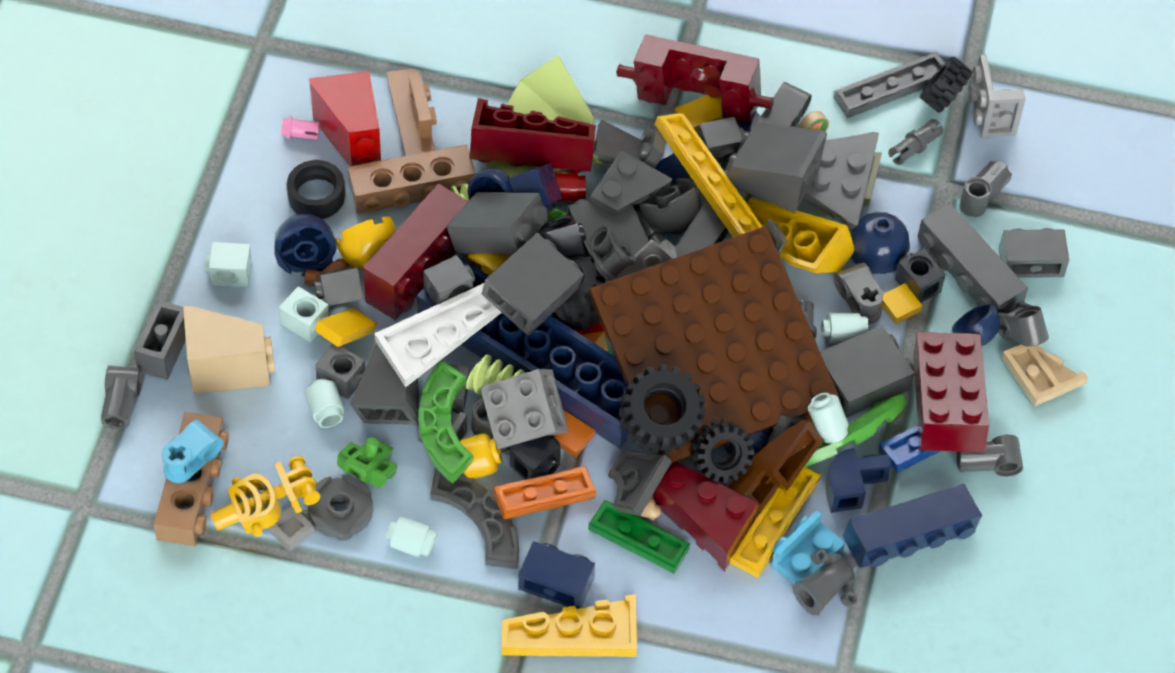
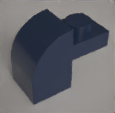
[826,448,892,513]

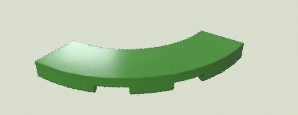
[418,360,474,483]
[805,394,907,467]

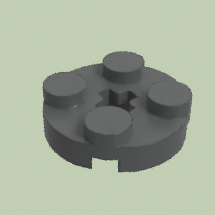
[308,475,374,541]

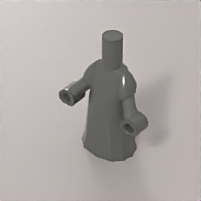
[792,549,858,616]

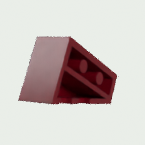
[654,461,758,572]

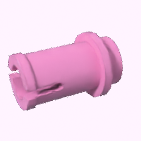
[281,116,320,141]

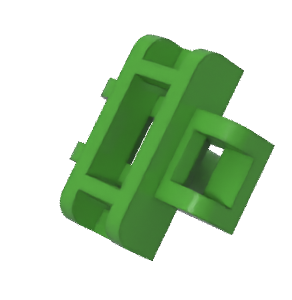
[337,437,398,488]

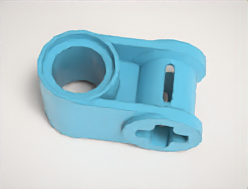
[162,420,224,483]

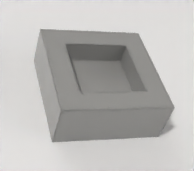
[268,505,315,552]

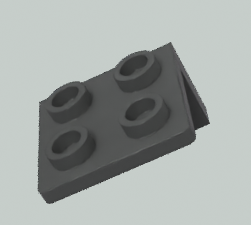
[593,120,666,169]

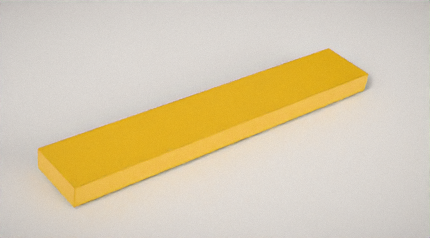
[654,113,763,237]

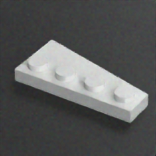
[375,283,502,387]

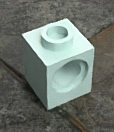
[204,242,252,287]
[279,286,329,343]

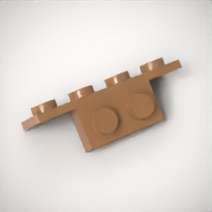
[387,68,437,156]

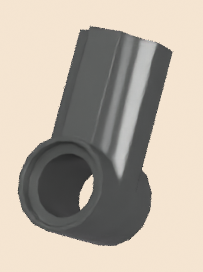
[959,160,1012,217]
[101,365,142,430]
[956,434,1023,477]

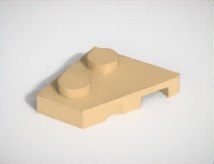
[1001,344,1088,407]

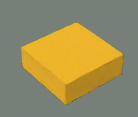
[881,283,922,324]

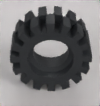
[920,56,973,113]
[690,419,754,483]

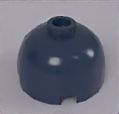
[850,211,910,274]
[274,213,337,276]

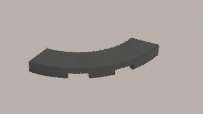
[430,467,519,569]

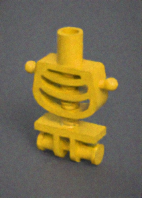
[210,456,320,537]

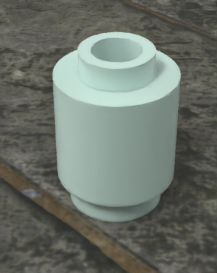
[821,313,869,345]
[305,379,344,428]
[807,393,849,443]
[386,516,437,558]

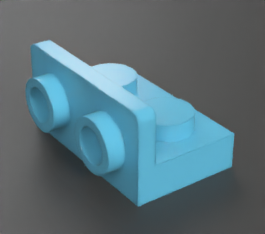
[772,510,846,585]

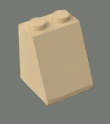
[183,305,275,394]

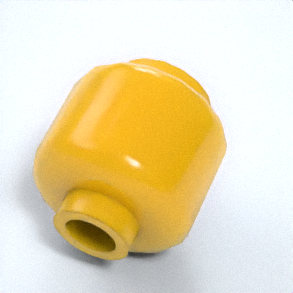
[460,433,503,479]

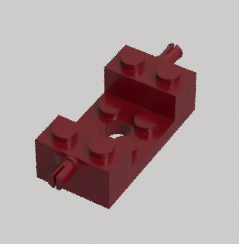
[616,34,774,124]

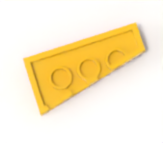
[501,594,637,657]

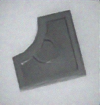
[608,449,672,516]

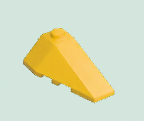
[747,197,854,274]

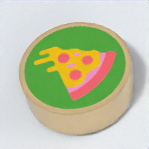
[798,111,829,132]

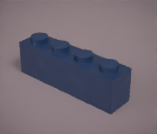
[842,484,982,569]

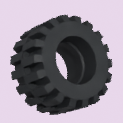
[551,253,606,332]
[619,365,706,454]

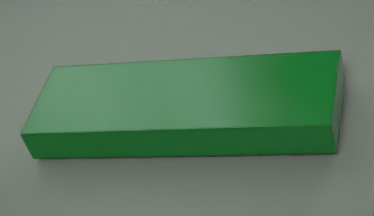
[588,499,691,574]

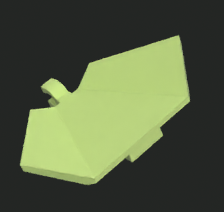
[485,55,603,177]

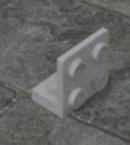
[968,54,1026,137]
[481,369,569,449]

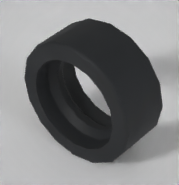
[286,160,346,219]

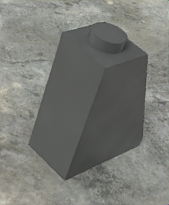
[350,343,419,425]

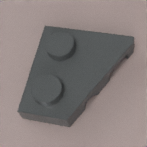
[589,150,672,216]

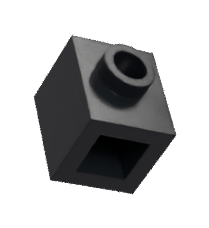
[510,435,561,480]

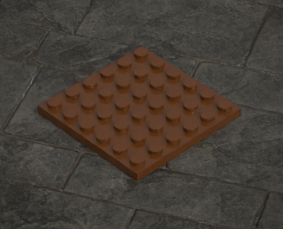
[588,226,840,463]

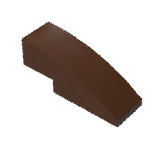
[728,419,823,513]

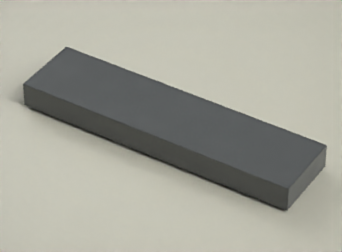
[833,52,944,118]

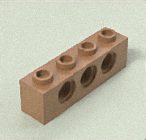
[348,144,476,214]
[153,412,229,546]

